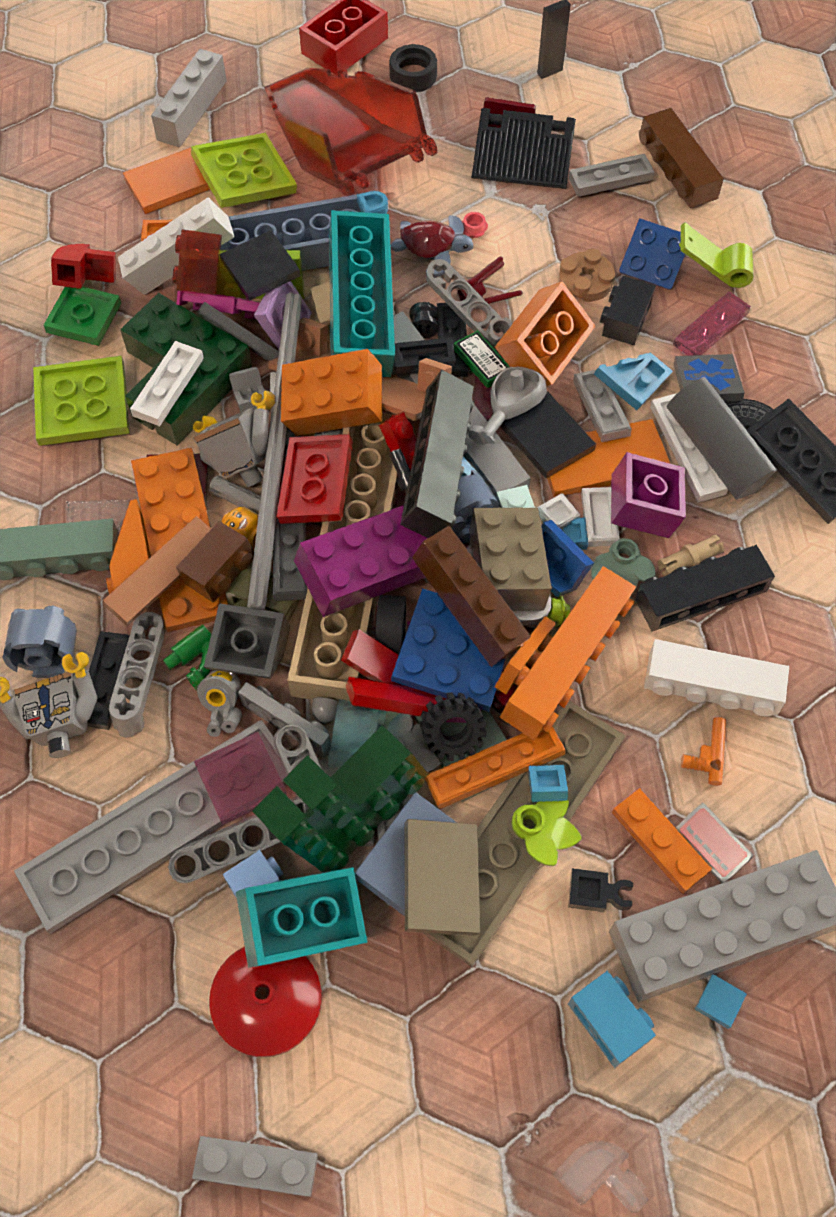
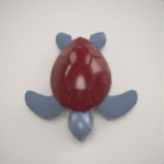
[391,215,474,278]

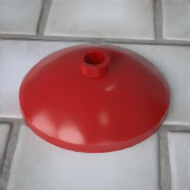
[209,946,322,1057]

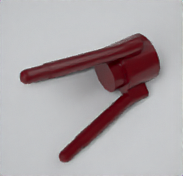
[456,256,523,304]

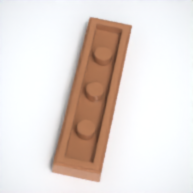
[103,516,211,626]

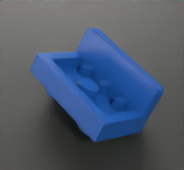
[541,520,594,597]

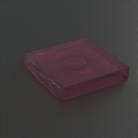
[194,732,287,825]

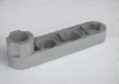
[426,259,513,350]
[109,612,165,738]

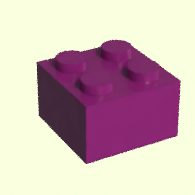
[611,452,686,538]

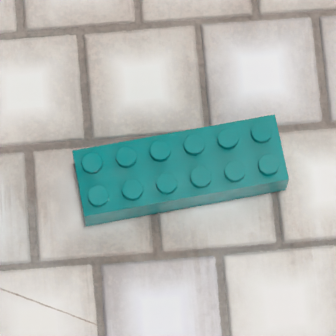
[329,210,395,377]

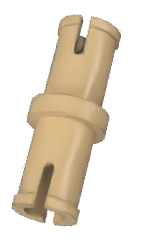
[658,535,724,576]

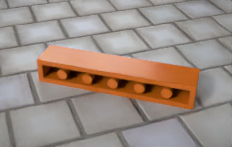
[500,566,636,740]

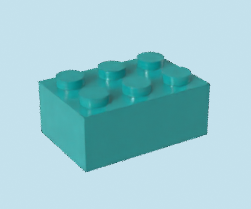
[236,867,368,968]

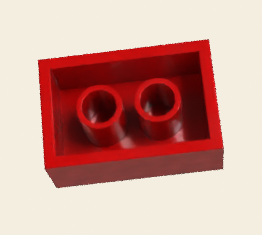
[299,0,388,76]

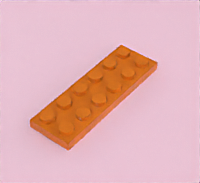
[131,447,228,632]

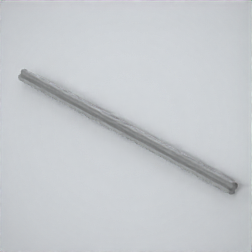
[247,292,302,610]

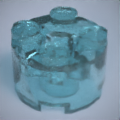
[328,699,386,769]

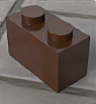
[176,521,254,603]

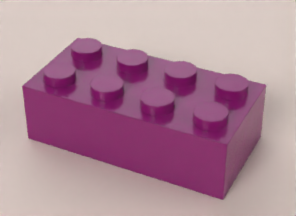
[294,505,428,617]

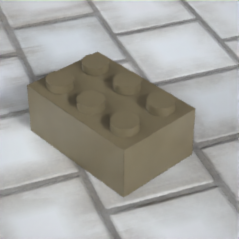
[469,508,552,611]

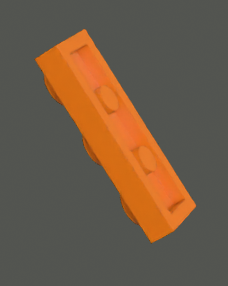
[495,616,556,694]
[612,788,712,895]

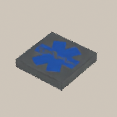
[674,354,745,402]

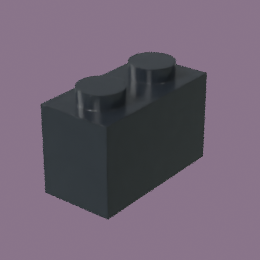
[600,276,656,346]

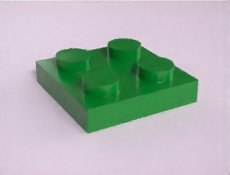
[43,287,121,346]

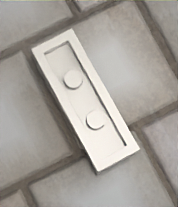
[130,341,204,426]

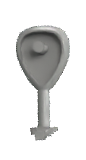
[469,367,547,445]

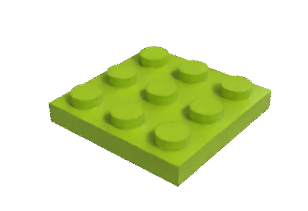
[191,133,297,208]
[33,356,130,446]

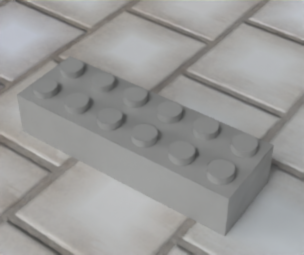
[609,850,836,1003]

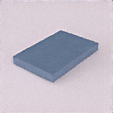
[355,792,457,916]

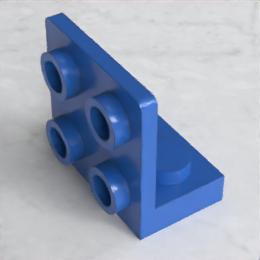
[619,218,686,290]

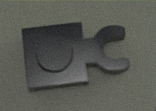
[568,868,633,912]

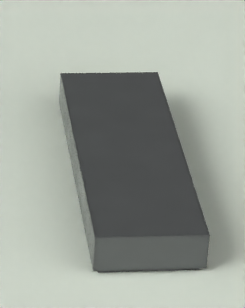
[197,302,279,362]

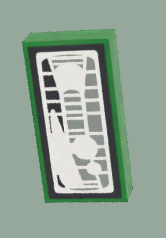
[454,330,510,388]

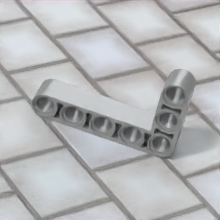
[168,724,321,883]

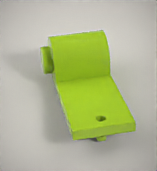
[679,222,754,288]

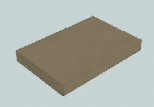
[404,819,480,936]

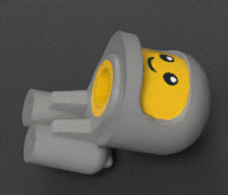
[197,670,242,737]

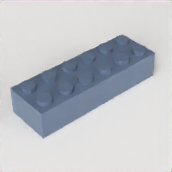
[215,194,361,271]

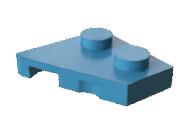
[594,352,673,410]

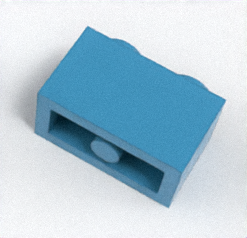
[568,970,656,1069]

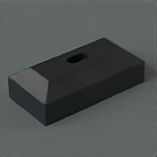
[394,337,456,375]

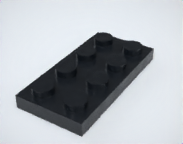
[747,399,836,524]

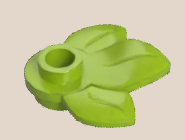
[511,800,582,866]

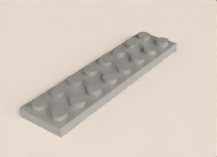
[14,720,287,934]

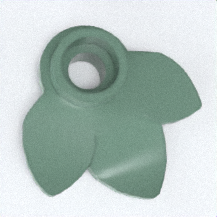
[591,538,655,594]

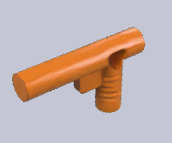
[681,717,726,786]

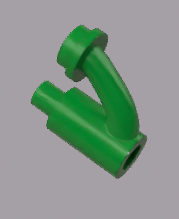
[162,624,212,690]

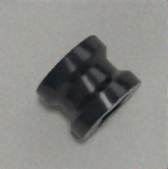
[409,302,439,339]

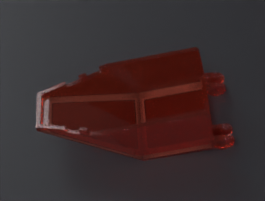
[264,67,438,196]

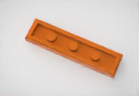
[424,726,565,810]

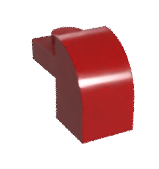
[51,244,116,289]

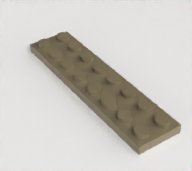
[423,701,626,968]

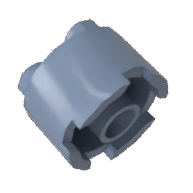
[452,470,499,544]
[3,606,77,678]

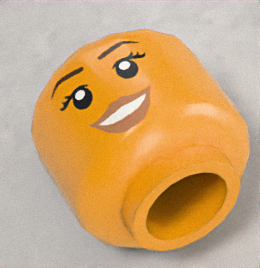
[221,506,259,551]

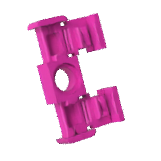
[176,289,261,320]

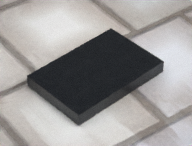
[492,391,596,478]

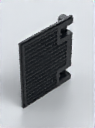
[471,108,576,189]

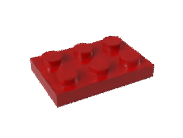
[276,434,353,524]

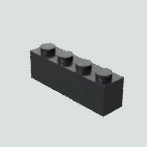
[635,545,775,632]

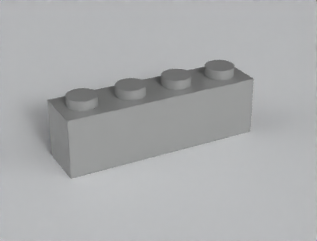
[151,49,227,148]

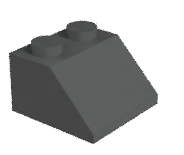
[204,604,290,679]

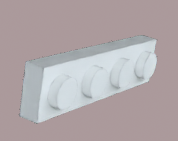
[650,393,728,503]

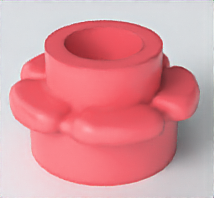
[462,212,488,238]

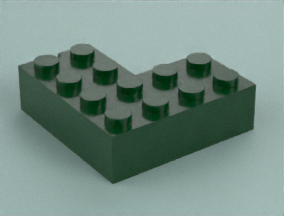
[120,293,252,446]
[252,725,428,873]

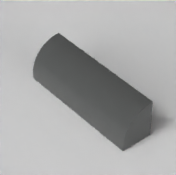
[666,377,777,500]

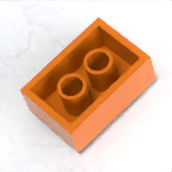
[495,281,595,387]
[281,349,382,436]

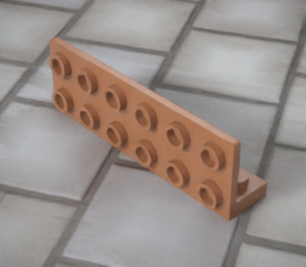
[268,318,452,421]

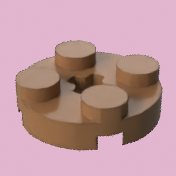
[558,248,615,302]

